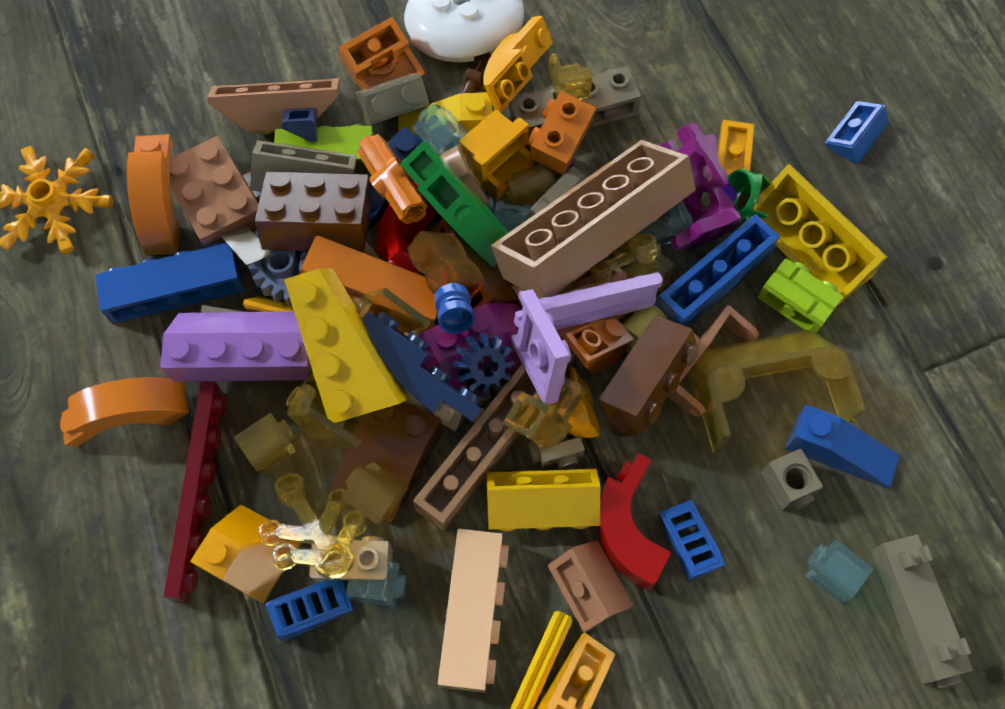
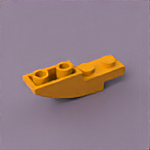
[483,16,553,113]

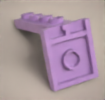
[510,272,663,405]

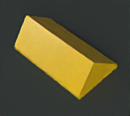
[749,164,887,305]

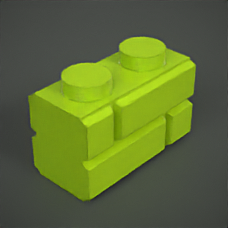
[758,258,844,336]

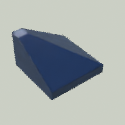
[281,108,318,142]

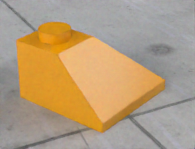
[190,505,304,605]

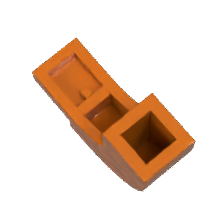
[127,134,182,256]
[60,377,189,447]

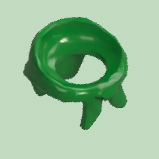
[728,168,772,223]

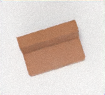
[548,540,633,632]

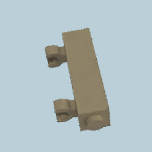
[871,534,973,689]

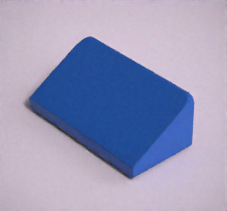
[825,101,889,164]

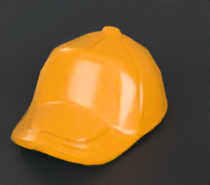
[556,367,601,438]

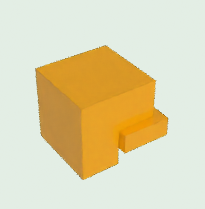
[459,109,533,200]

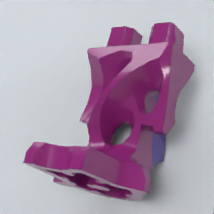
[659,123,742,251]

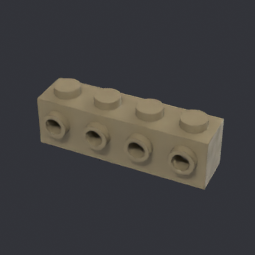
[508,66,641,146]

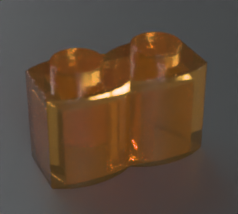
[407,231,484,298]

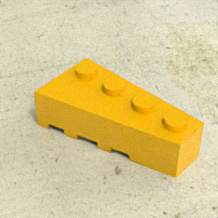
[284,268,410,425]

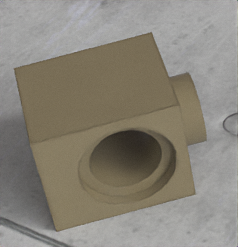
[761,448,823,511]

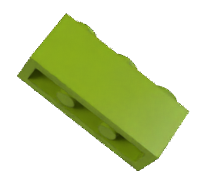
[274,124,374,175]

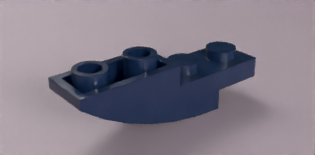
[363,311,485,421]

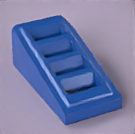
[658,500,726,582]
[266,580,354,642]

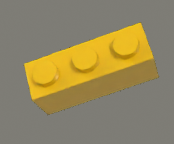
[487,469,600,532]

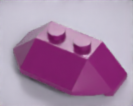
[419,303,521,392]

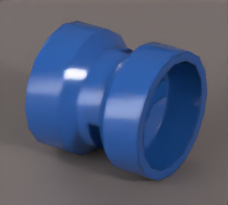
[434,283,475,334]

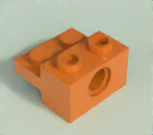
[339,16,425,90]

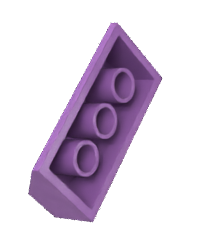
[160,312,315,382]

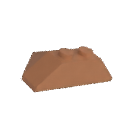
[207,78,340,135]

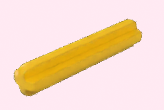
[510,611,572,709]

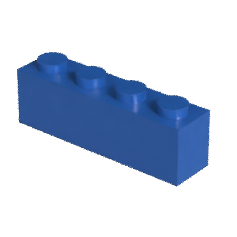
[656,214,780,327]
[95,243,245,324]

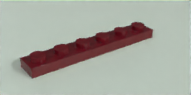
[163,381,227,603]

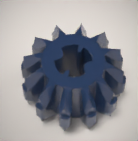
[452,333,515,395]

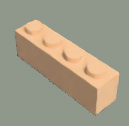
[438,529,509,693]

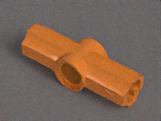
[357,134,428,225]

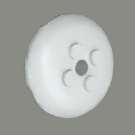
[404,0,524,62]

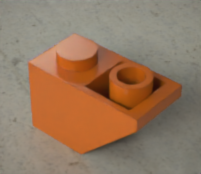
[563,316,634,374]

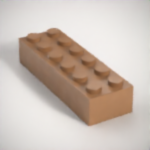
[491,140,696,299]

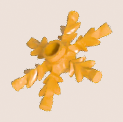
[0,146,113,254]

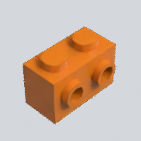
[527,91,596,175]

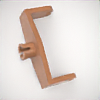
[668,305,759,418]

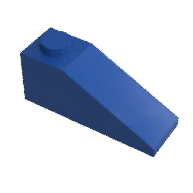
[785,405,900,489]

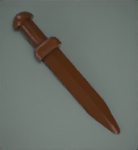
[460,52,490,94]

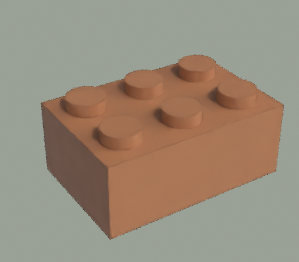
[170,136,258,248]

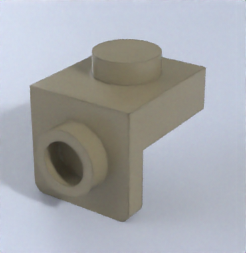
[527,428,585,471]

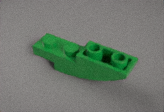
[400,140,509,268]

